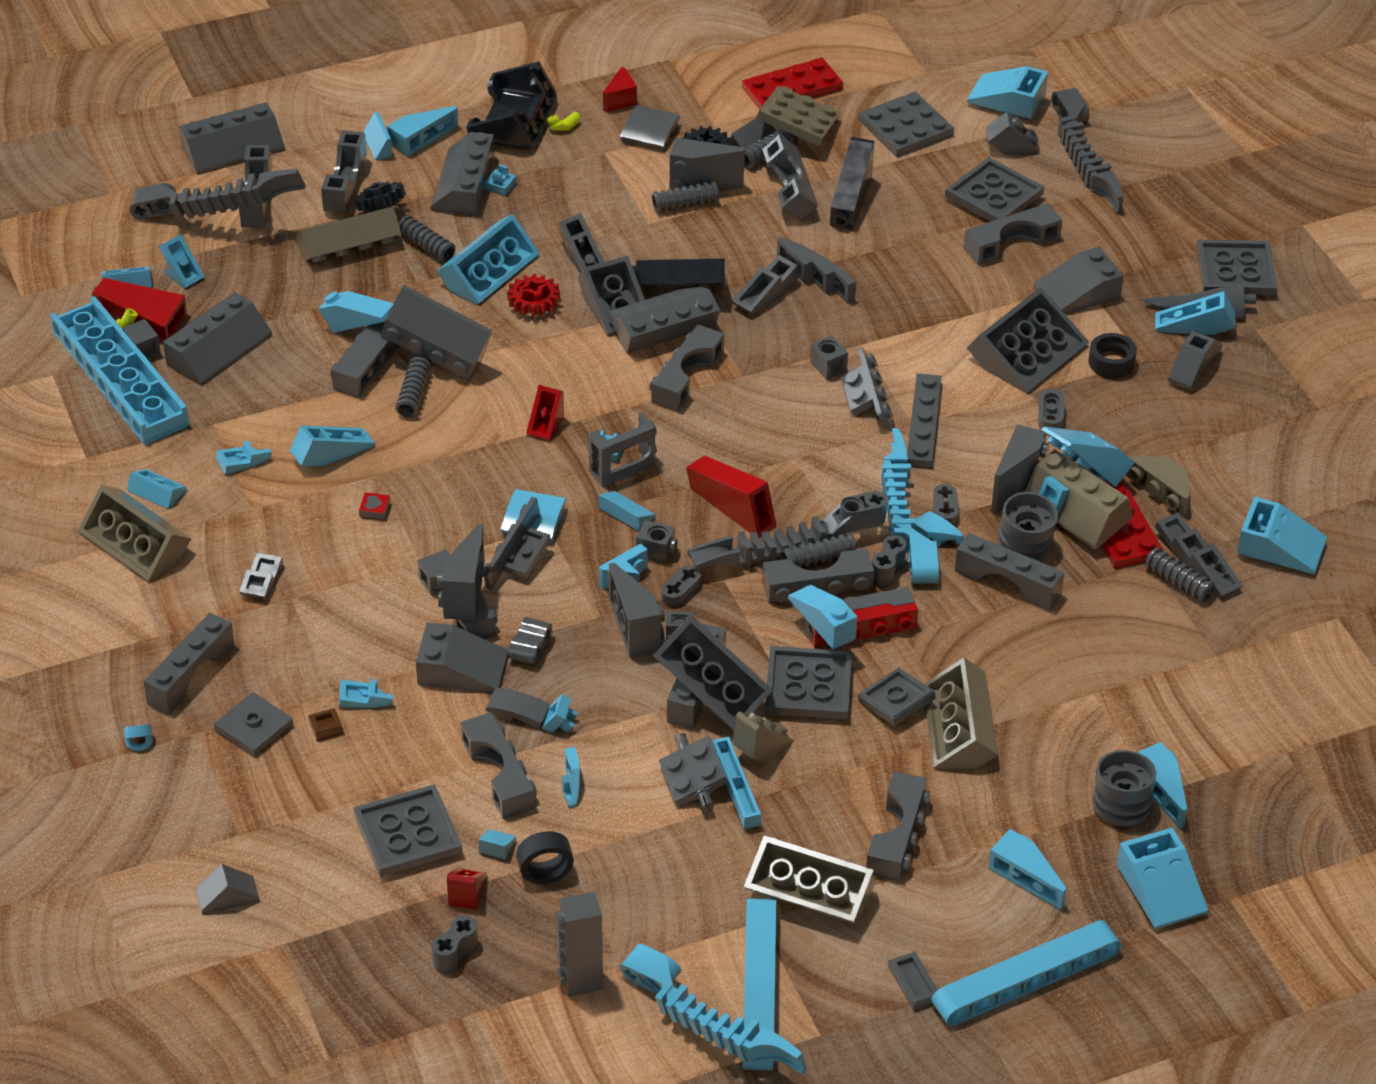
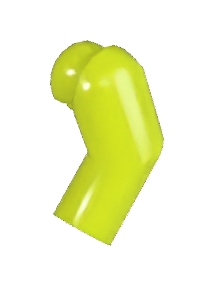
[547,112,581,131]
[116,309,138,330]

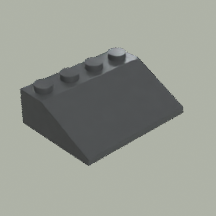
[967,287,1089,393]

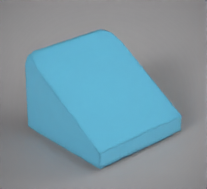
[478,829,516,860]

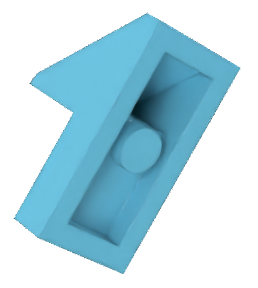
[158,234,205,288]
[599,544,647,589]

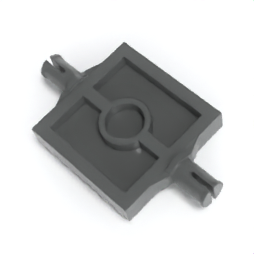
[659,733,729,811]

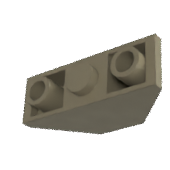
[1126,455,1189,517]
[733,711,794,763]

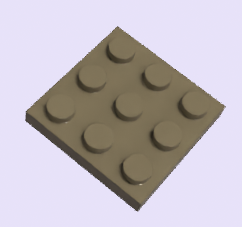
[756,86,841,146]

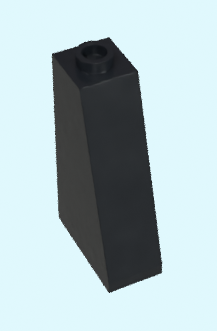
[830,137,874,229]
[632,258,725,286]

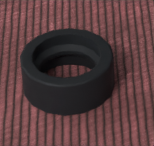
[1088,333,1137,378]
[516,831,574,884]

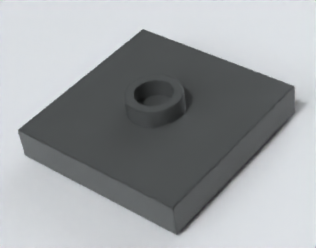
[858,667,936,726]
[214,692,294,757]

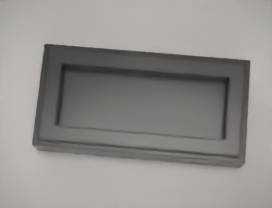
[888,952,937,1011]

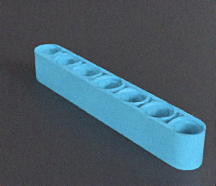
[743,899,776,1071]
[931,920,1122,1026]

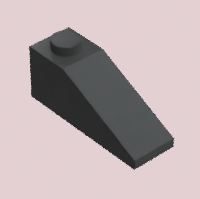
[559,213,604,272]

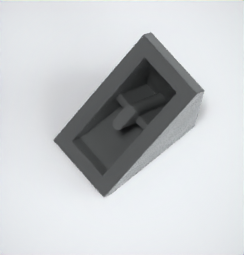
[196,864,260,914]

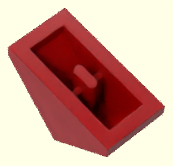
[603,67,637,112]
[526,385,564,440]
[447,868,487,910]

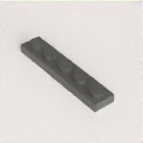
[906,373,942,469]

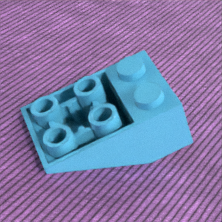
[967,66,1048,119]
[1042,427,1134,487]
[1237,497,1327,574]
[1117,828,1208,929]

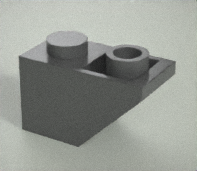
[986,112,1039,154]

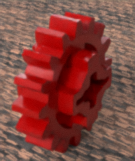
[507,274,560,317]

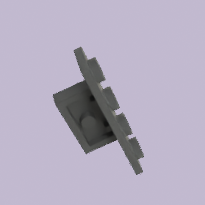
[841,347,893,429]
[483,497,551,590]

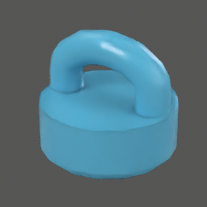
[124,724,153,751]

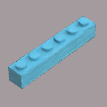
[712,737,761,829]

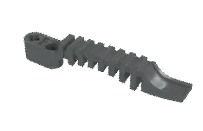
[1051,88,1123,214]
[130,169,306,220]
[688,491,888,570]

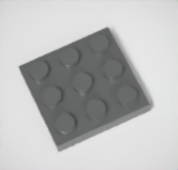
[858,91,954,157]
[945,157,1045,222]
[1197,240,1277,296]
[765,646,852,720]
[353,784,463,877]

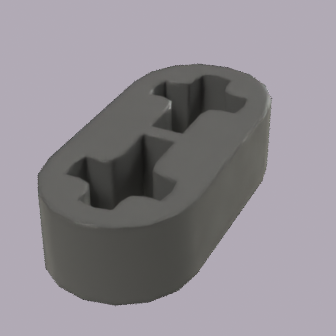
[933,484,959,526]
[661,565,701,607]

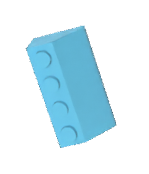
[436,214,540,305]

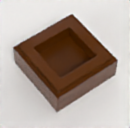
[308,708,343,741]

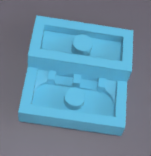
[501,489,566,543]

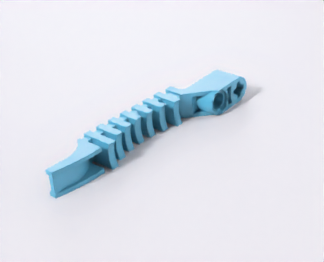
[881,428,939,584]
[619,944,807,1074]

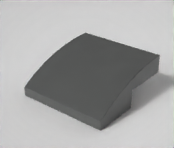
[620,105,680,151]

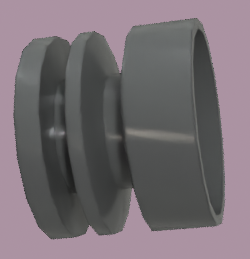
[997,492,1058,561]
[1092,750,1157,826]

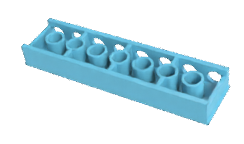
[50,296,190,445]

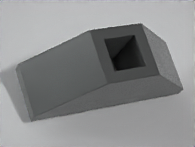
[1168,331,1223,390]

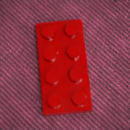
[742,57,843,110]
[1101,481,1164,569]

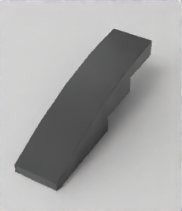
[777,237,856,303]
[1155,512,1243,598]

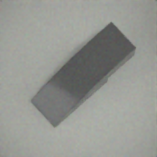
[732,255,800,314]

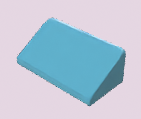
[363,112,392,160]
[101,266,152,288]
[127,469,187,508]
[599,491,656,531]

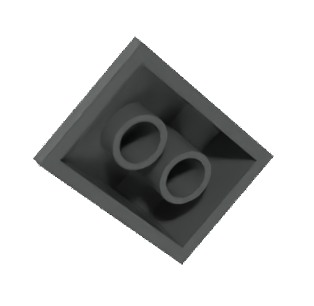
[669,138,745,191]
[1033,247,1123,314]
[578,256,645,335]
[991,424,1050,513]
[437,524,485,621]
[609,563,665,658]
[416,622,508,693]

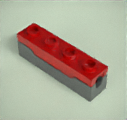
[804,587,918,648]

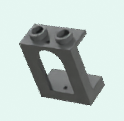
[588,413,657,487]

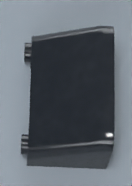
[466,61,557,149]

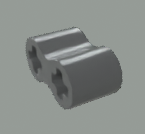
[872,535,907,588]
[508,617,553,666]
[431,915,478,974]

